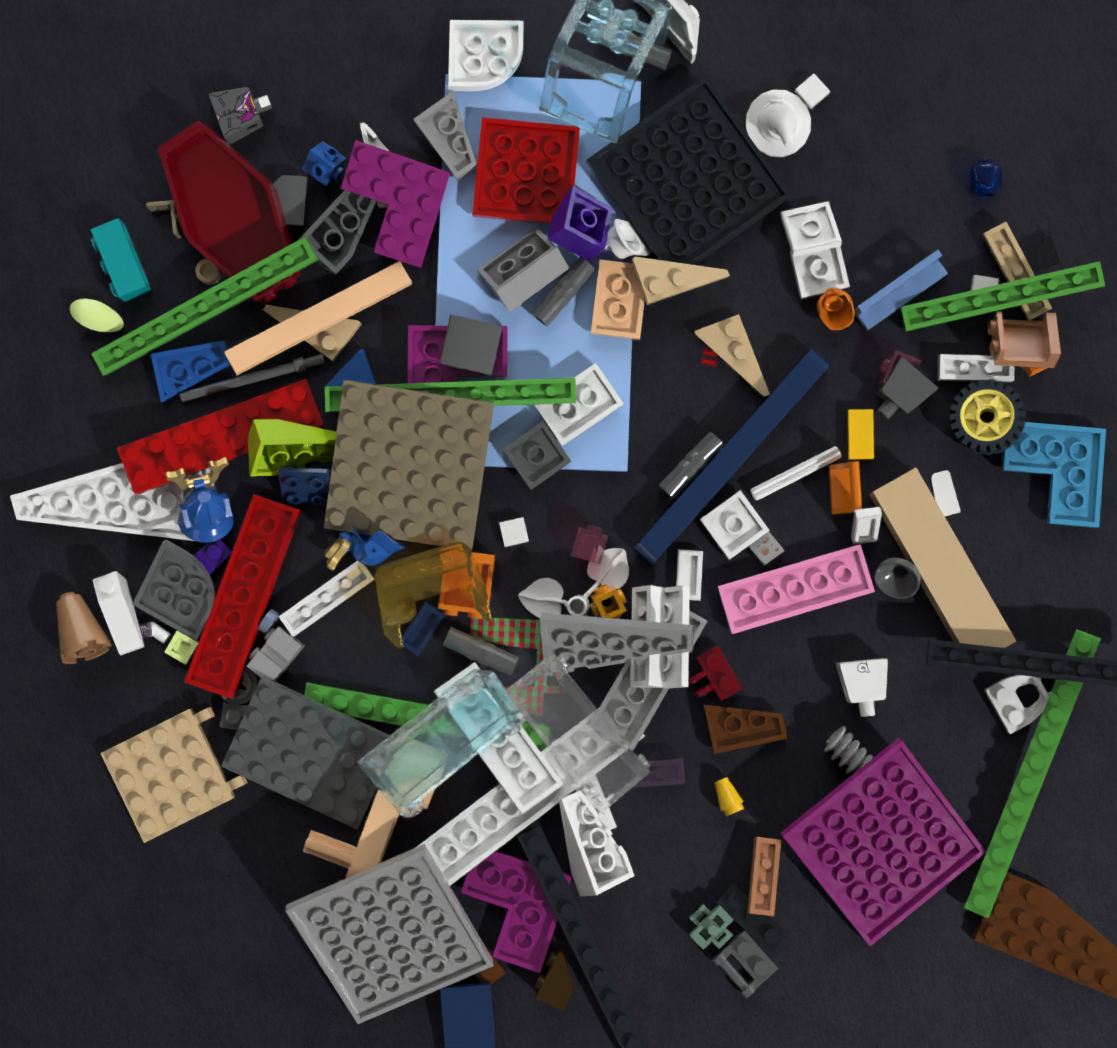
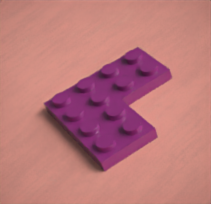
[340,140,450,268]
[408,325,508,384]
[461,850,572,973]

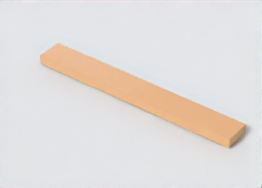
[224,261,412,375]

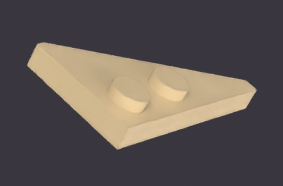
[631,257,729,305]

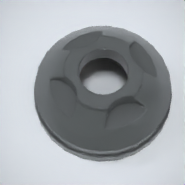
[874,558,921,599]

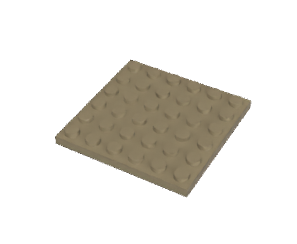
[324,380,494,551]

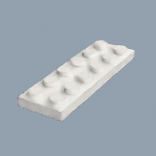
[434,662,563,815]

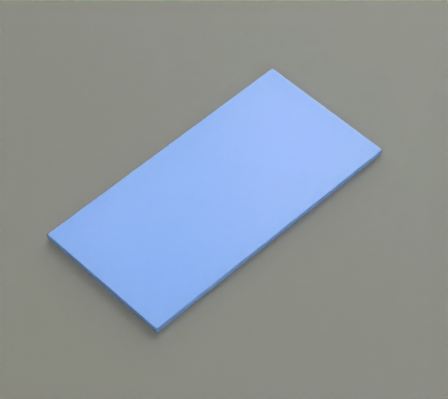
[435,74,641,472]

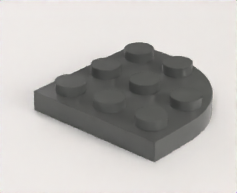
[133,540,215,641]

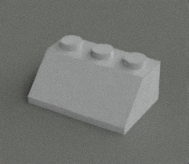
[477,227,569,312]

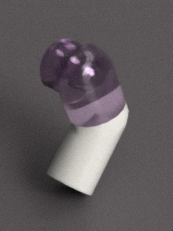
[139,622,171,644]

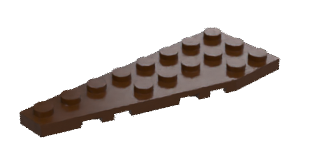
[972,872,1117,999]

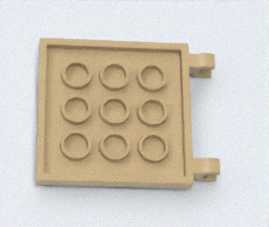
[101,707,248,843]

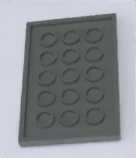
[221,676,398,829]

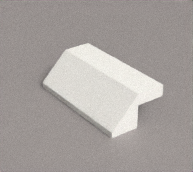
[630,585,690,688]

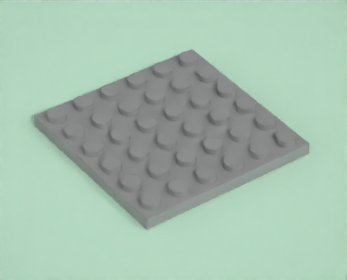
[286,844,493,1024]

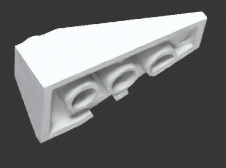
[559,790,634,897]

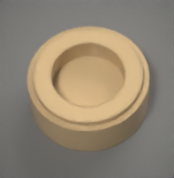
[195,259,222,284]

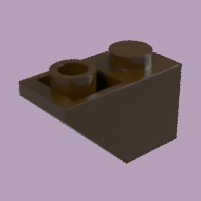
[534,947,574,1011]

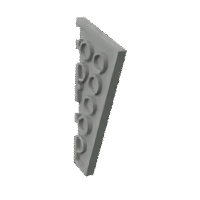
[540,613,694,676]

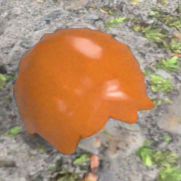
[817,288,855,330]

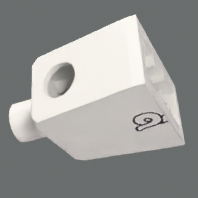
[836,658,888,717]

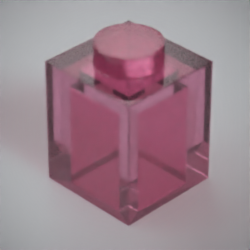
[571,525,608,564]

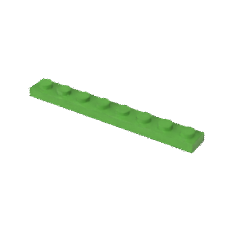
[900,261,1105,332]

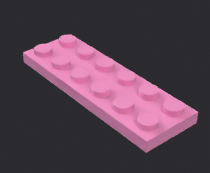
[717,544,875,634]

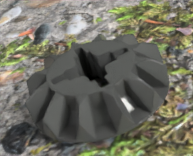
[221,666,258,705]

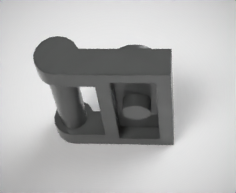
[711,929,778,999]

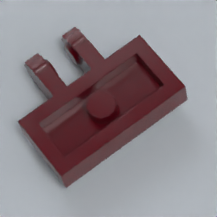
[688,645,743,701]

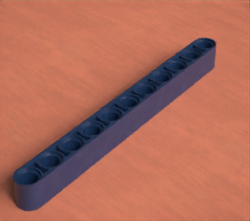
[634,349,830,565]

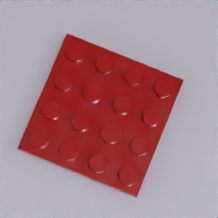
[472,117,580,224]

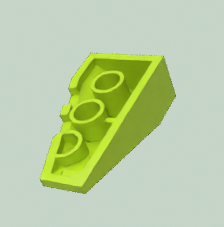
[248,419,337,476]

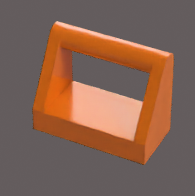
[828,461,862,515]

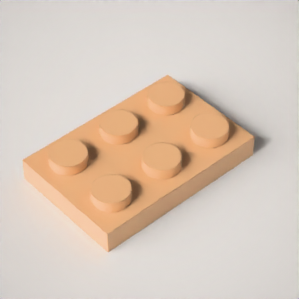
[591,259,645,340]

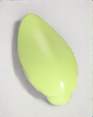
[70,299,124,332]

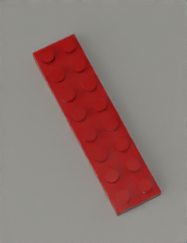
[117,379,324,496]
[184,494,301,699]

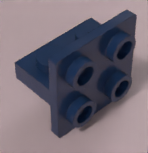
[278,463,332,505]

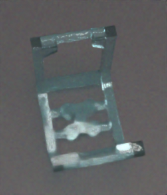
[539,0,672,144]

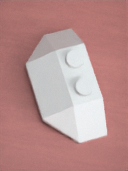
[638,0,700,64]

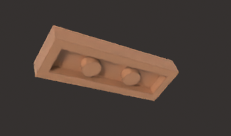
[747,837,781,916]

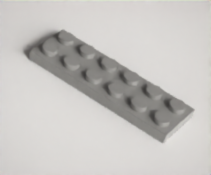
[589,610,707,751]

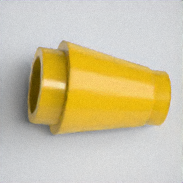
[714,777,744,816]

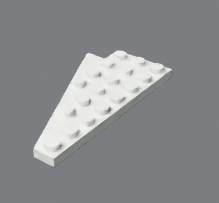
[10,463,217,541]

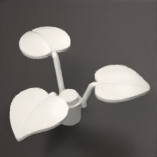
[518,548,629,618]

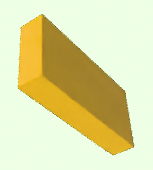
[847,409,874,460]

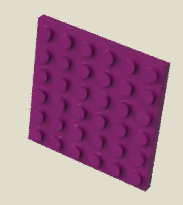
[780,738,986,946]

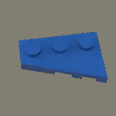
[151,340,230,403]

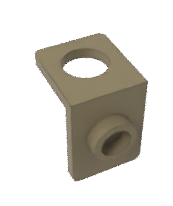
[146,200,182,238]

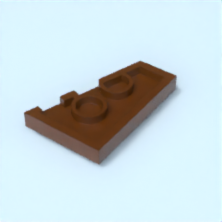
[703,704,787,754]

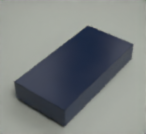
[398,601,446,656]

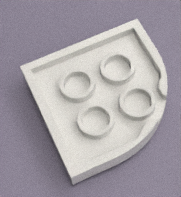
[448,20,523,91]

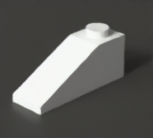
[93,571,145,655]

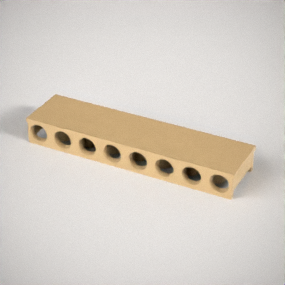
[869,468,1016,648]

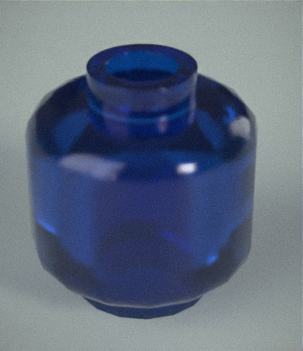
[970,159,1002,197]

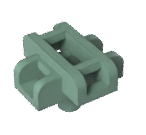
[689,904,733,950]

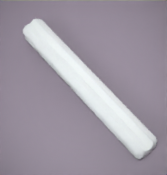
[750,446,842,500]

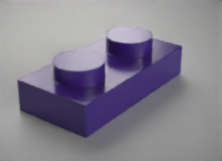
[194,539,233,576]

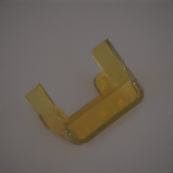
[375,542,492,649]

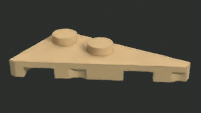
[263,305,361,362]
[694,314,770,397]

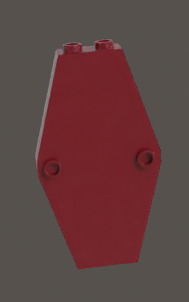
[158,121,302,303]

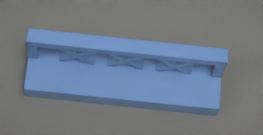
[854,250,948,331]

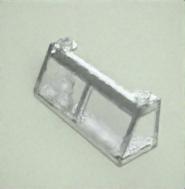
[505,653,650,814]

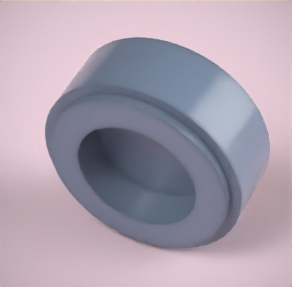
[258,609,280,634]

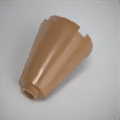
[56,592,111,664]

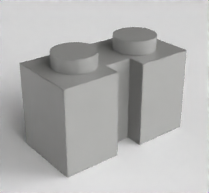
[247,627,305,682]

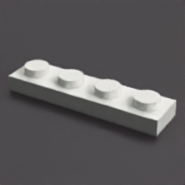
[279,561,375,637]

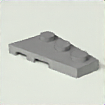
[413,91,477,181]

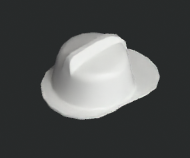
[605,219,651,259]

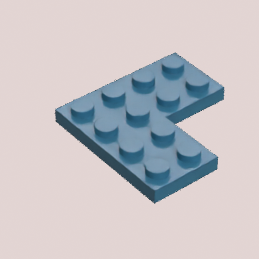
[1001,422,1106,528]

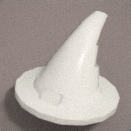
[746,90,811,157]

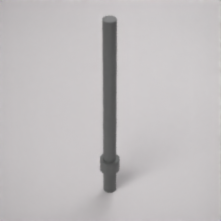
[180,354,325,402]

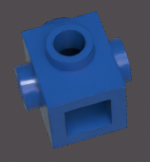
[302,141,347,186]

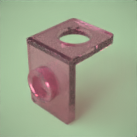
[879,350,921,385]

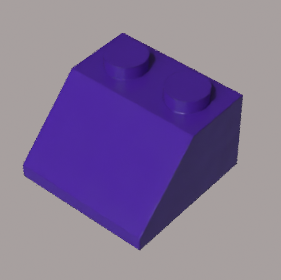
[548,186,613,261]

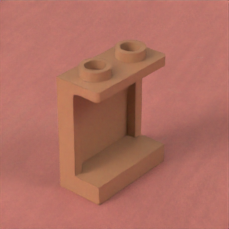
[988,311,1061,368]

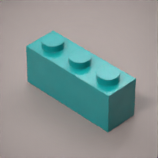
[91,218,152,302]

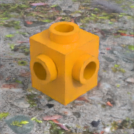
[590,584,627,619]

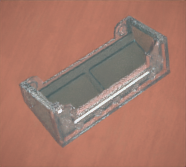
[357,669,526,818]

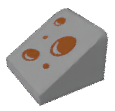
[749,531,784,566]

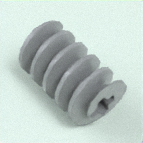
[824,726,873,775]

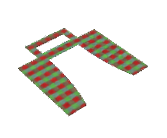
[470,617,567,716]

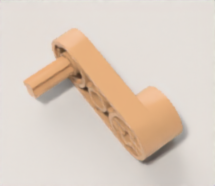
[303,735,448,878]

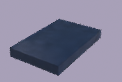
[440,982,496,1048]

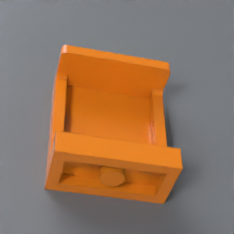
[438,549,495,619]

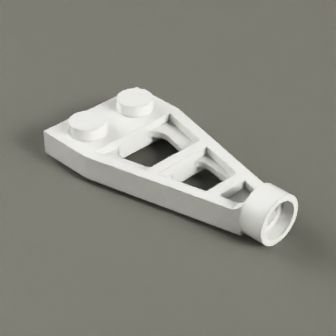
[984,675,1051,734]

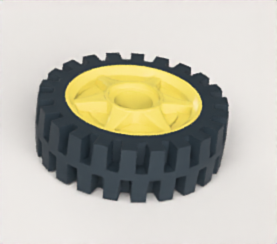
[950,379,1026,455]

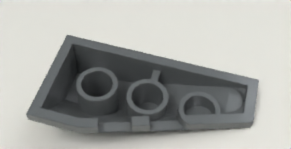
[299,190,376,275]

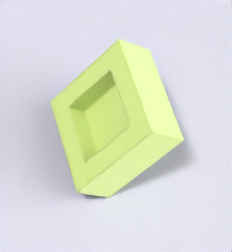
[165,631,199,665]

